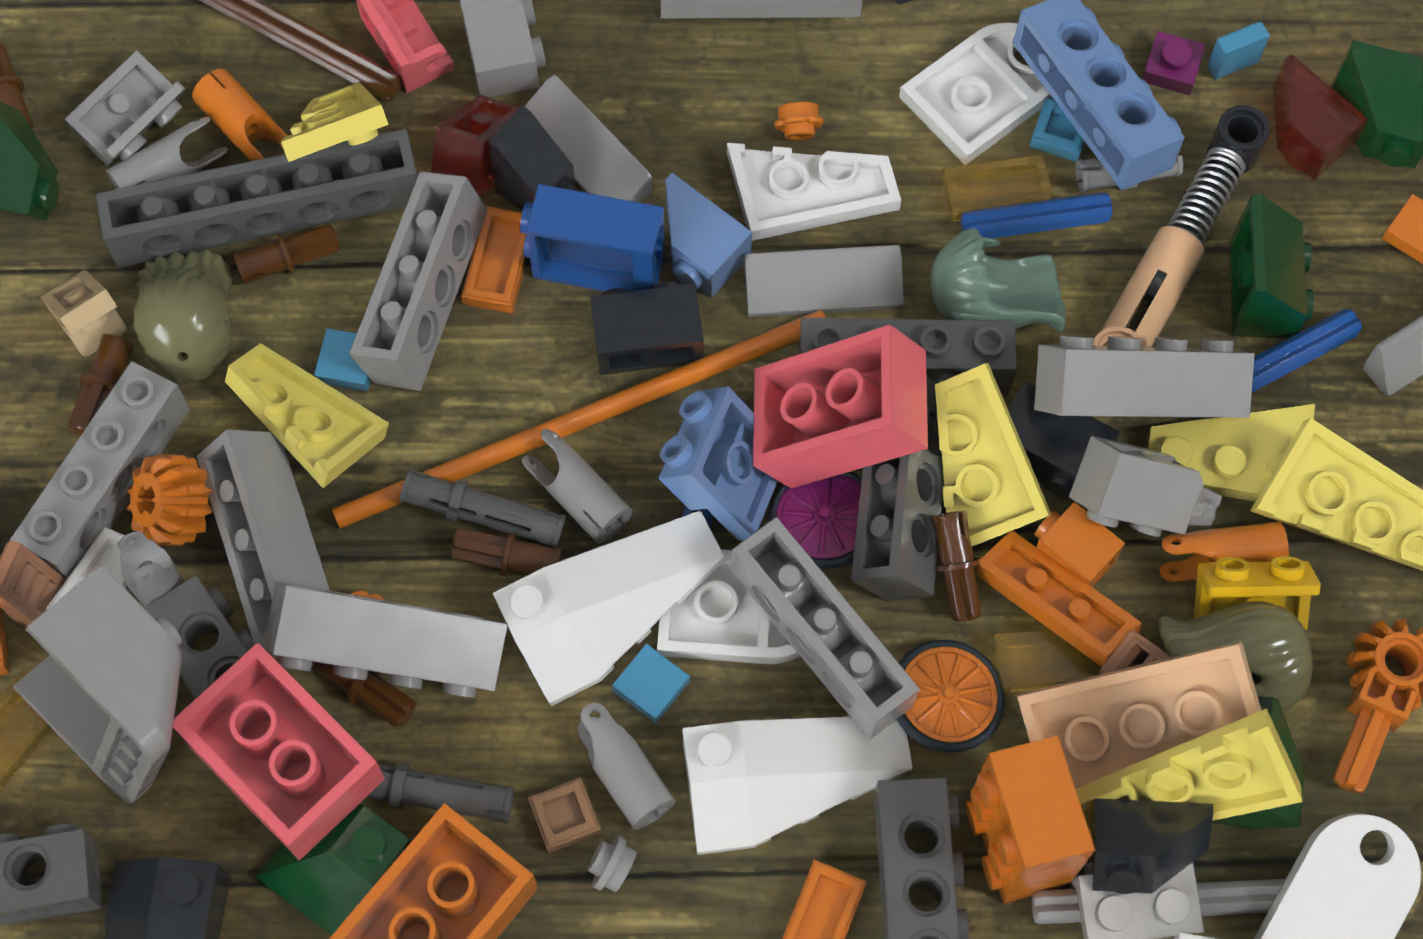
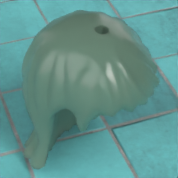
[930,228,1066,332]

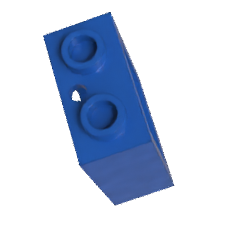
[520,184,665,291]

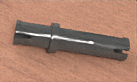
[399,468,566,548]
[367,762,515,824]

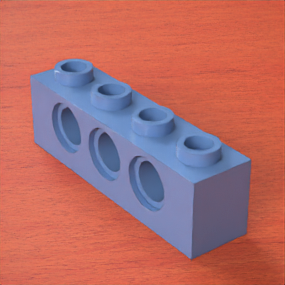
[1013,0,1185,190]

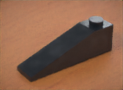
[104,857,231,939]

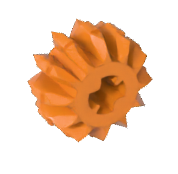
[126,454,213,546]

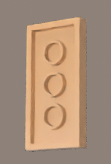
[1017,641,1261,789]

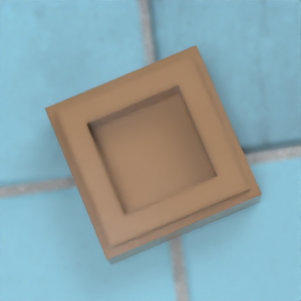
[528,777,601,854]

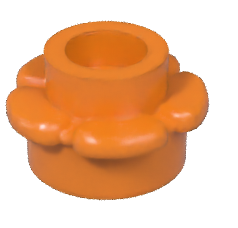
[774,102,824,141]

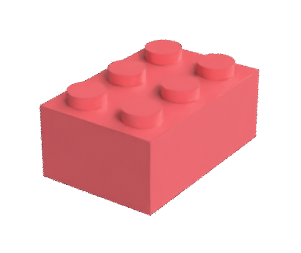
[753,324,928,489]
[173,643,385,861]

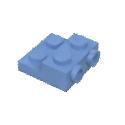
[658,386,777,540]

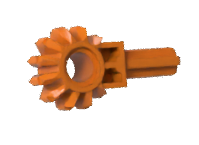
[1333,619,1423,794]

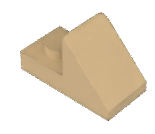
[40,269,127,357]

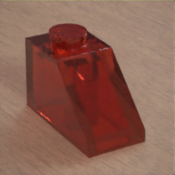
[1273,54,1368,181]
[431,94,520,196]

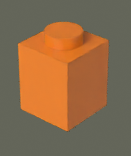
[1034,502,1126,587]

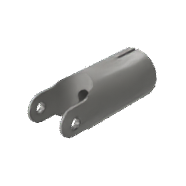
[106,116,228,189]
[522,429,633,544]
[117,531,185,608]
[578,703,676,830]

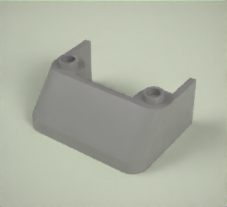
[13,565,182,804]

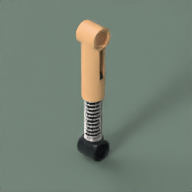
[1093,105,1270,347]

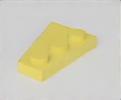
[281,82,389,162]
[225,343,389,488]
[935,363,1051,546]
[1146,404,1315,502]

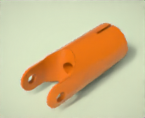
[192,69,288,161]
[1160,521,1289,582]

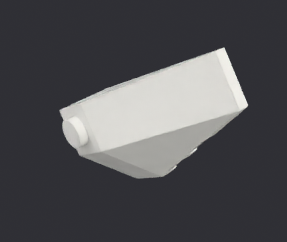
[493,510,726,706]
[683,717,913,855]

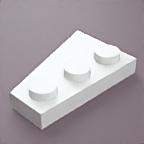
[727,143,901,241]

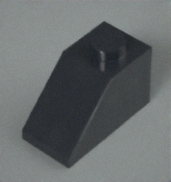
[488,105,576,211]
[1091,798,1214,894]

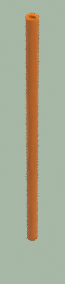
[332,310,826,529]

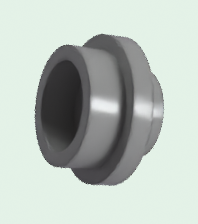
[587,835,637,892]

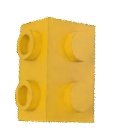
[1194,556,1321,630]

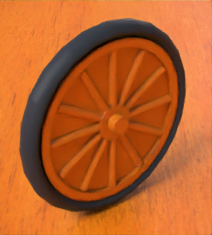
[897,640,1006,753]

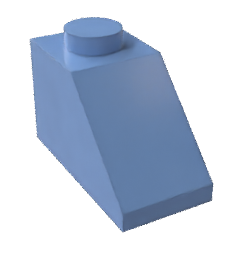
[665,173,752,298]

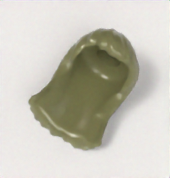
[133,249,235,385]
[1158,601,1313,711]

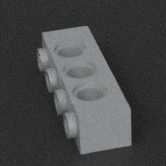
[349,171,488,391]
[10,361,190,580]
[730,517,920,740]

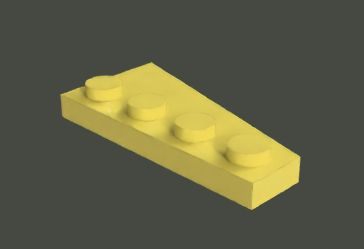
[1250,418,1423,571]
[1075,708,1302,836]

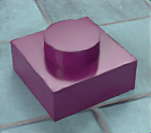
[1142,31,1205,95]

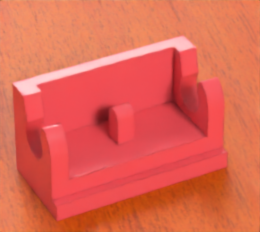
[356,0,455,93]

